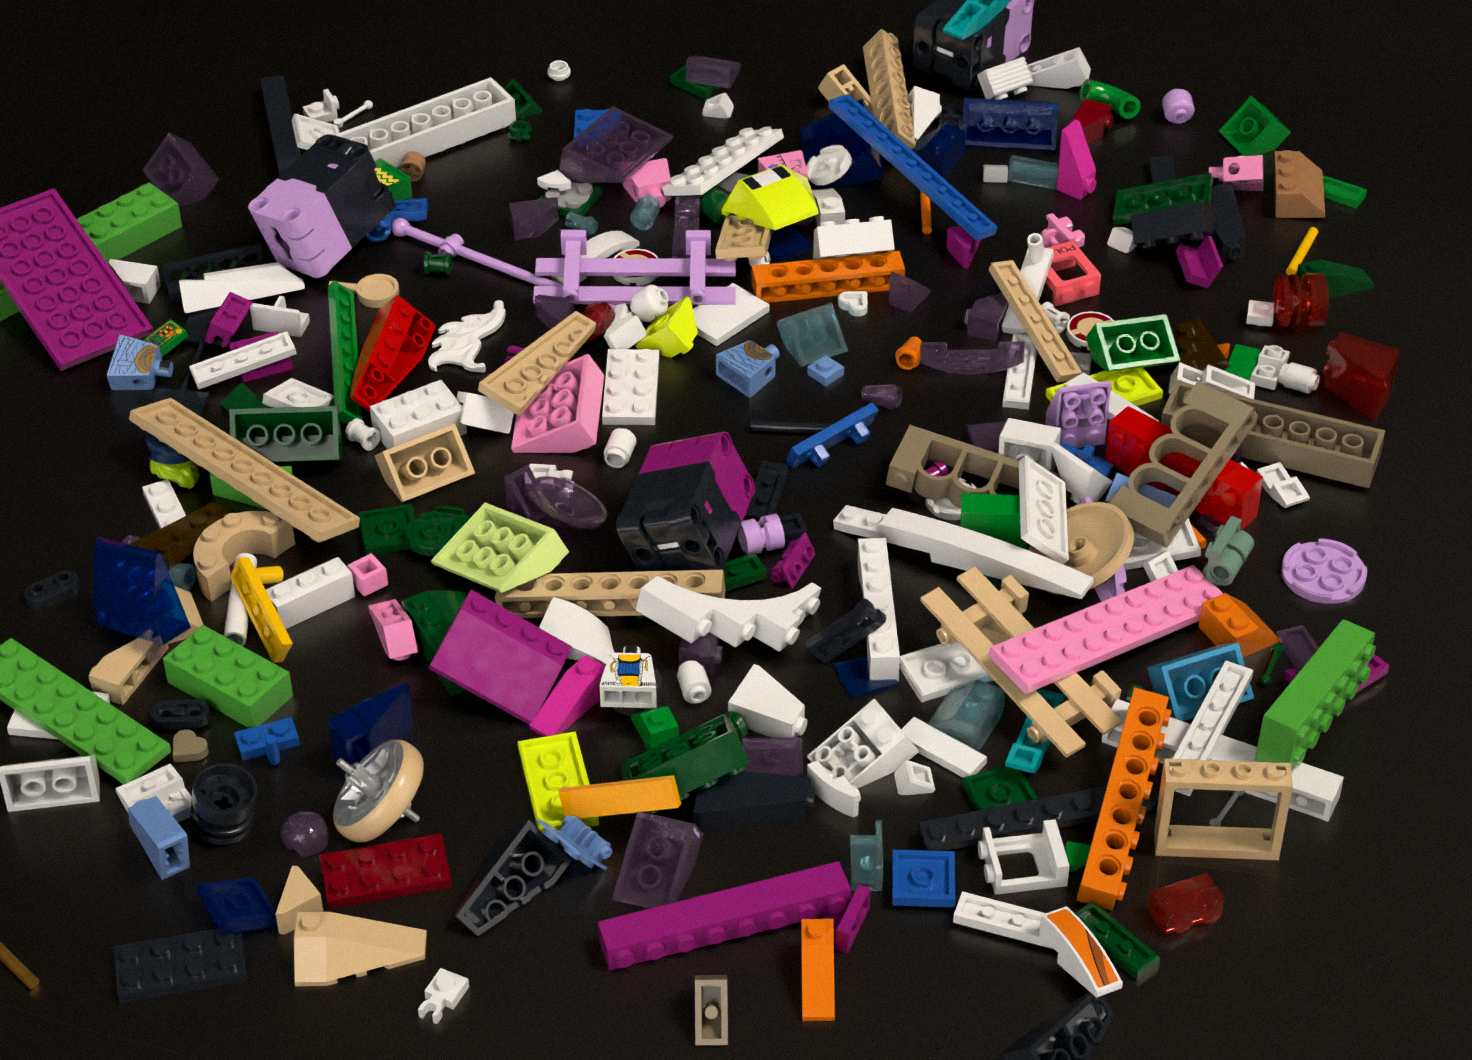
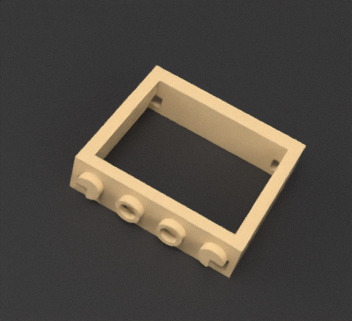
[1154,758,1293,860]

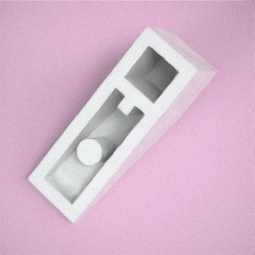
[1027,47,1091,89]
[908,86,942,142]
[812,188,845,227]

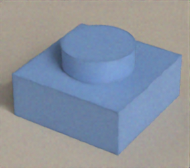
[807,355,844,386]

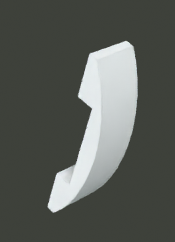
[551,231,640,285]

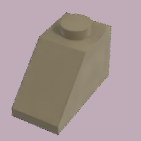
[695,975,728,1045]

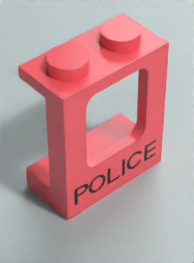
[1045,241,1101,307]

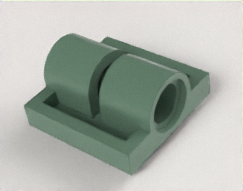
[1203,516,1254,588]

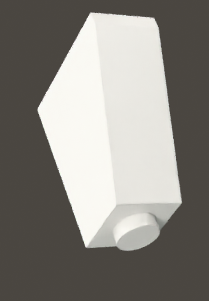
[728,664,807,745]

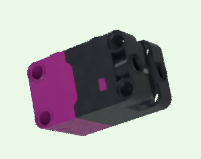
[616,432,755,572]

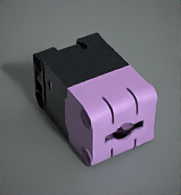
[912,0,1035,92]
[248,134,396,278]

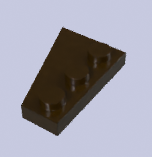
[1175,318,1230,371]

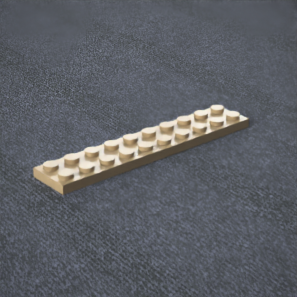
[129,398,360,543]

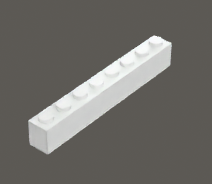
[1102,699,1344,821]

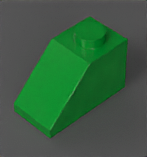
[631,706,679,750]

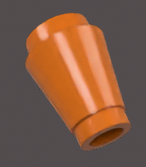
[895,337,922,370]

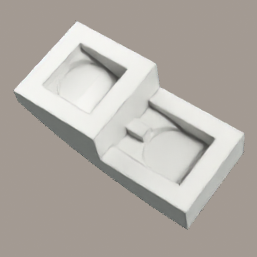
[1256,462,1310,508]

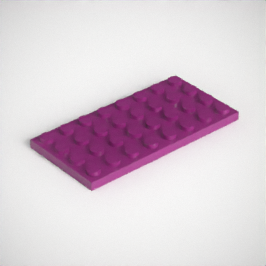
[0,188,153,371]

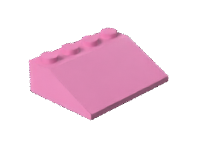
[511,354,604,453]

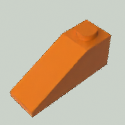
[801,919,835,1021]

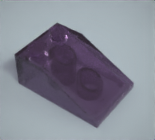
[612,811,703,909]

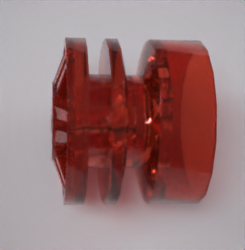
[1273,273,1329,328]

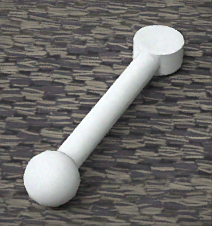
[334,100,373,128]

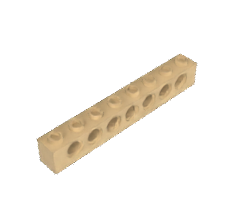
[863,29,916,150]
[495,570,726,618]

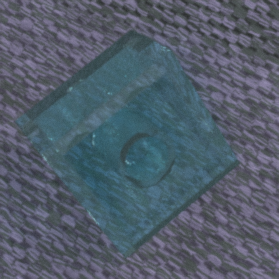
[776,303,848,367]
[928,680,1005,752]

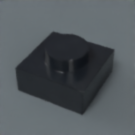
[779,513,808,544]

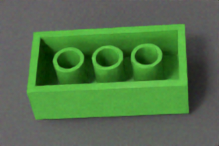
[163,625,293,728]

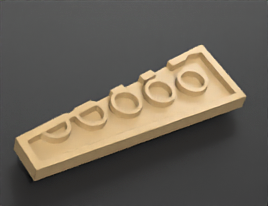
[478,311,596,416]

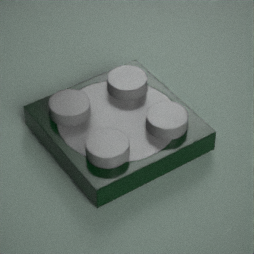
[537,177,602,221]

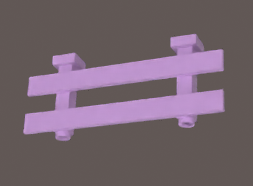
[533,230,736,305]

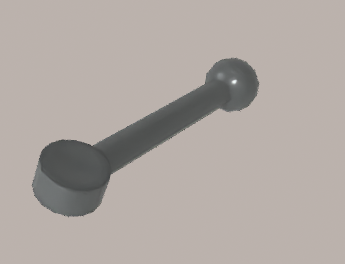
[1209,791,1245,827]

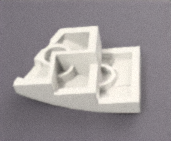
[539,597,614,666]

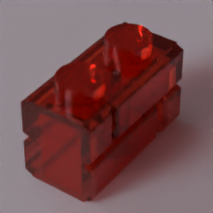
[1148,873,1224,935]

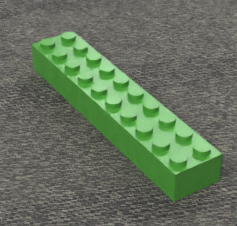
[0,182,182,321]

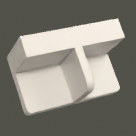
[250,296,310,337]
[457,391,514,434]

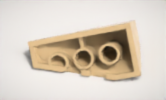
[294,912,427,986]

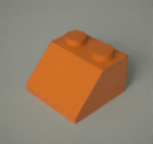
[1199,593,1279,658]

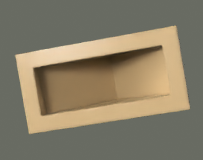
[276,866,323,934]

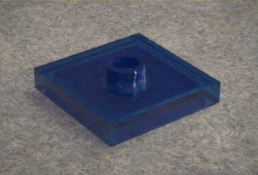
[196,877,278,934]

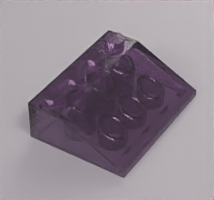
[559,106,673,183]

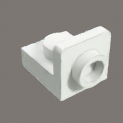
[303,89,339,122]

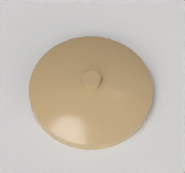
[1028,502,1134,595]

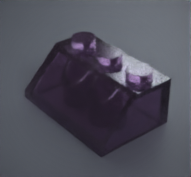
[143,133,219,207]

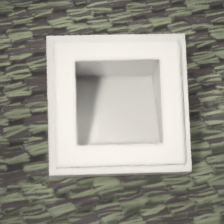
[702,93,734,119]
[983,165,1008,183]
[1107,227,1137,253]
[894,760,935,795]

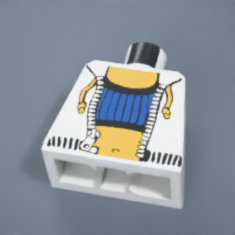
[600,644,657,708]

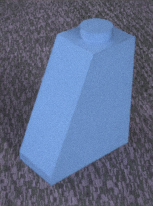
[128,796,190,880]

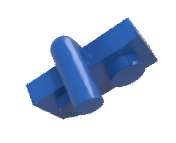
[234,717,300,765]

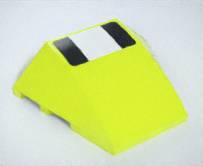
[721,164,819,230]

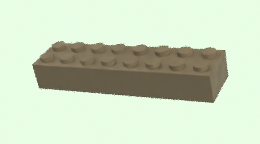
[1161,381,1385,488]

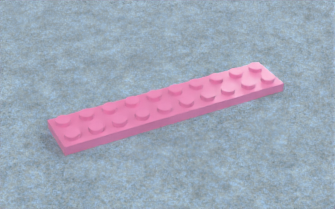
[988,565,1223,694]

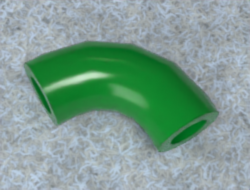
[1080,79,1140,119]

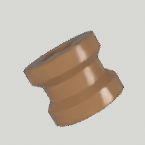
[399,151,426,182]

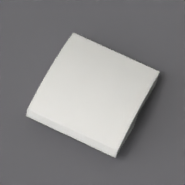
[115,764,192,822]

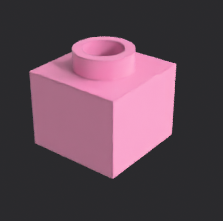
[347,553,388,596]

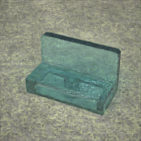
[1008,155,1059,189]
[850,821,883,891]

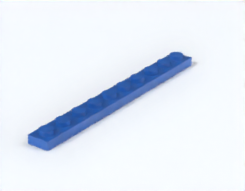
[828,94,997,241]

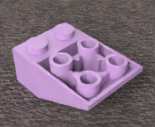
[1045,381,1111,448]

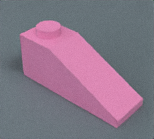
[368,599,418,660]

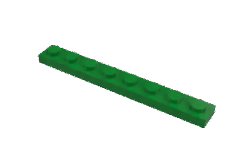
[328,280,363,424]

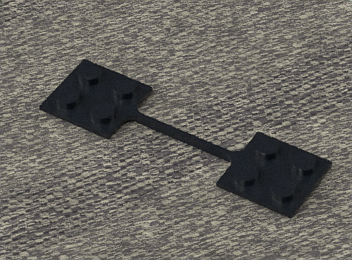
[151,308,233,416]

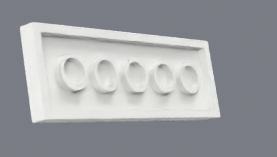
[662,127,784,196]

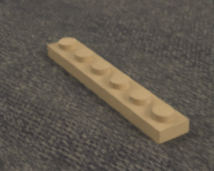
[988,260,1082,383]

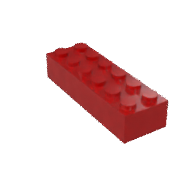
[1105,406,1263,530]

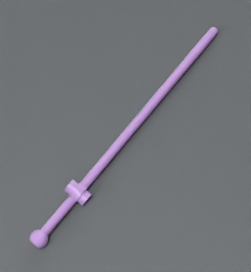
[391,218,644,323]

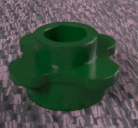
[507,120,532,141]

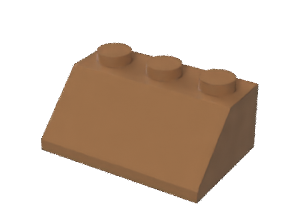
[1274,150,1325,218]

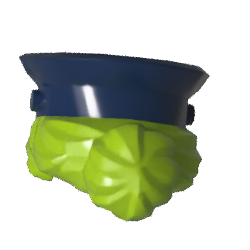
[145,434,200,489]

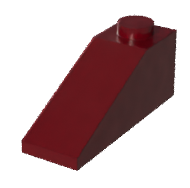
[1059,99,1114,155]

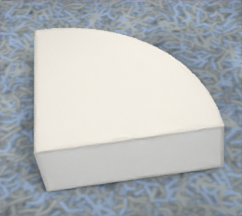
[537,170,571,191]

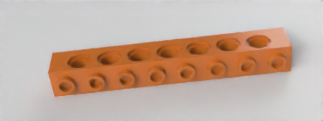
[1076,687,1172,911]

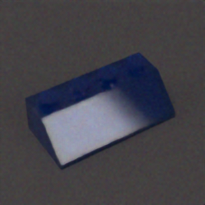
[961,98,1059,151]

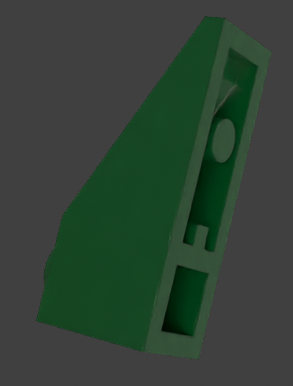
[1295,259,1374,303]

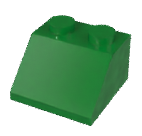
[1219,96,1291,156]

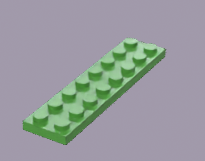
[0,638,171,784]

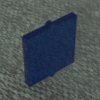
[767,224,811,262]
[834,656,899,699]

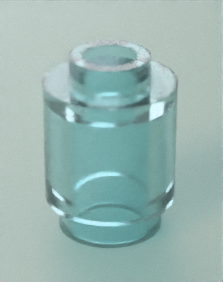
[630,195,660,230]

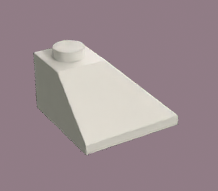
[1050,441,1113,504]

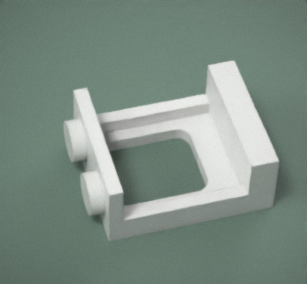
[978,819,1070,895]

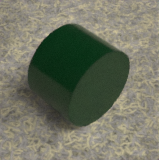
[700,187,733,224]

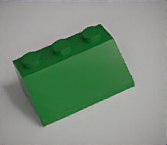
[1086,314,1181,372]

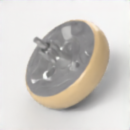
[333,740,424,842]

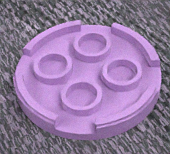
[1281,539,1367,604]

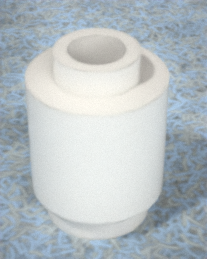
[1278,362,1320,394]
[604,428,637,468]
[677,661,712,703]

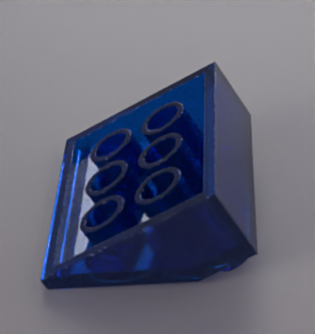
[801,99,885,188]
[93,537,191,645]

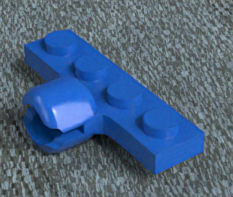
[364,198,428,242]

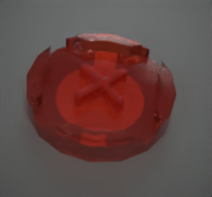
[583,301,616,343]

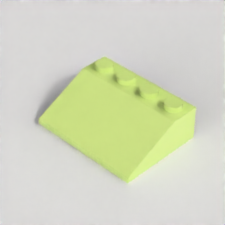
[431,503,569,593]

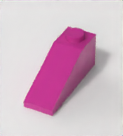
[1057,119,1096,200]
[529,655,605,737]

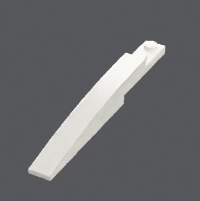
[833,505,1094,599]

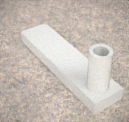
[1002,233,1054,335]

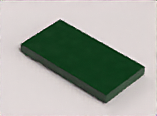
[1112,173,1213,226]

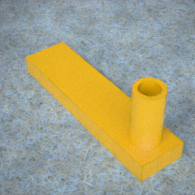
[230,557,293,663]

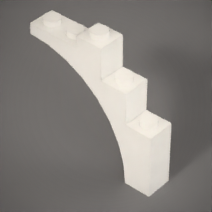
[636,576,821,652]

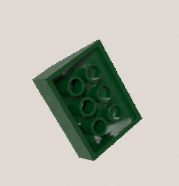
[402,591,485,696]
[621,712,750,815]

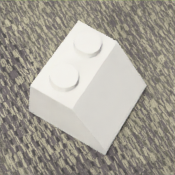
[999,418,1061,472]

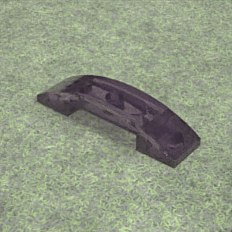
[672,196,700,259]
[920,341,1025,374]

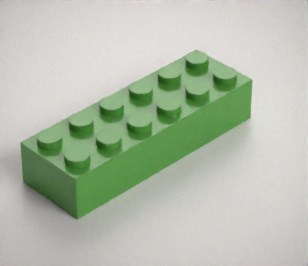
[1255,619,1376,770]

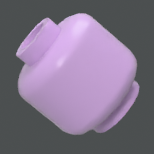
[1162,89,1195,123]

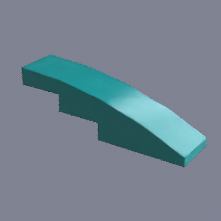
[943,0,1011,40]

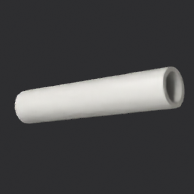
[223,553,257,646]

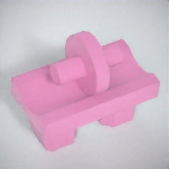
[1041,213,1085,248]

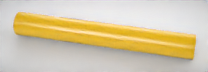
[1286,227,1318,276]

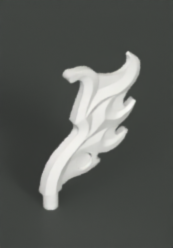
[428,300,506,373]

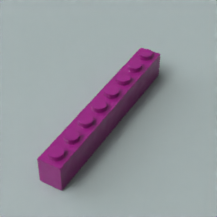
[598,861,851,970]

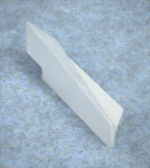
[179,262,305,313]

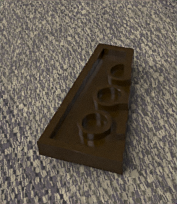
[123,503,235,570]

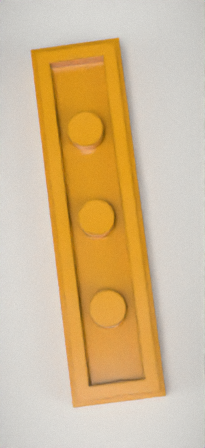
[559,775,681,819]

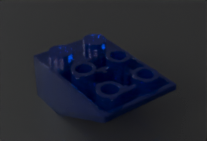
[328,682,413,774]

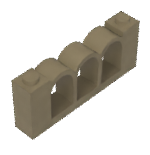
[1108,381,1256,548]
[886,425,1061,508]

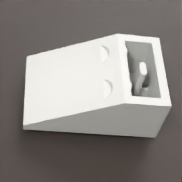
[807,699,919,789]

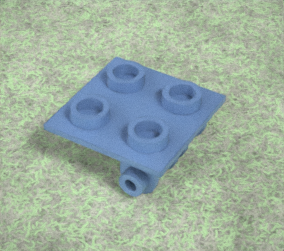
[537,815,612,870]

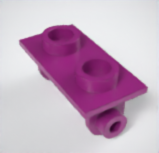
[771,532,815,589]

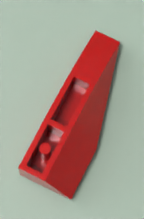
[350,295,436,413]

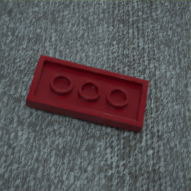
[320,833,452,909]

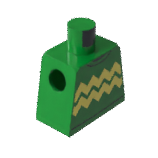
[374,158,412,201]

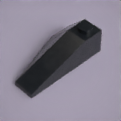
[454,820,572,936]

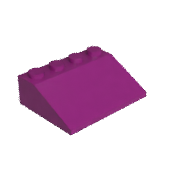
[428,590,572,725]

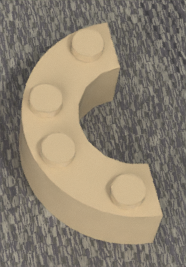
[193,511,295,602]

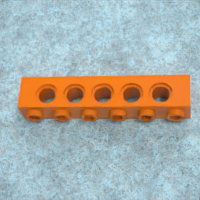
[752,251,905,303]

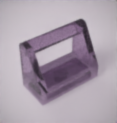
[686,55,741,89]

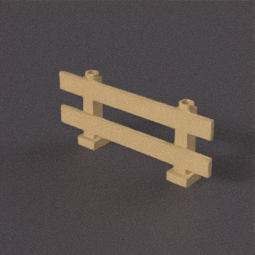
[920,567,1122,758]

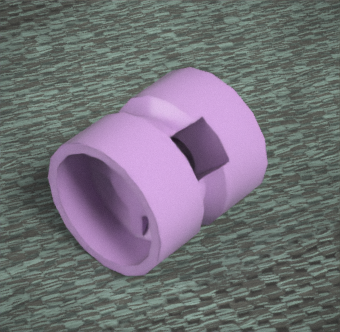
[737,514,785,556]

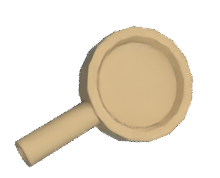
[329,274,399,308]

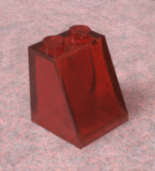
[1323,332,1400,420]

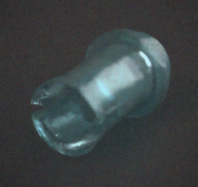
[565,212,598,235]

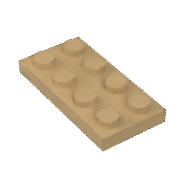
[715,214,773,261]

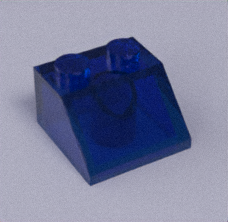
[912,124,966,178]

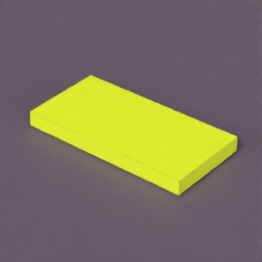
[1046,368,1163,406]
[517,731,599,833]

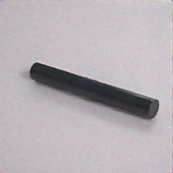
[751,421,830,434]

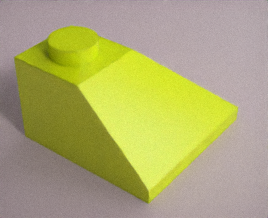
[635,296,698,358]

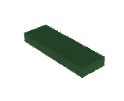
[1074,901,1160,980]

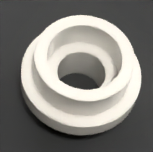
[548,60,571,81]

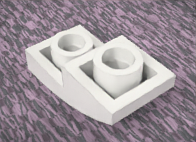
[1250,345,1290,390]
[807,760,861,817]

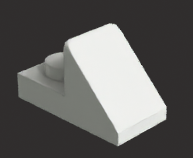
[604,303,647,349]

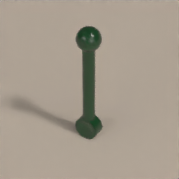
[1260,643,1284,686]

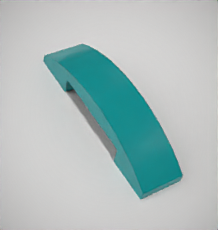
[1005,688,1065,773]

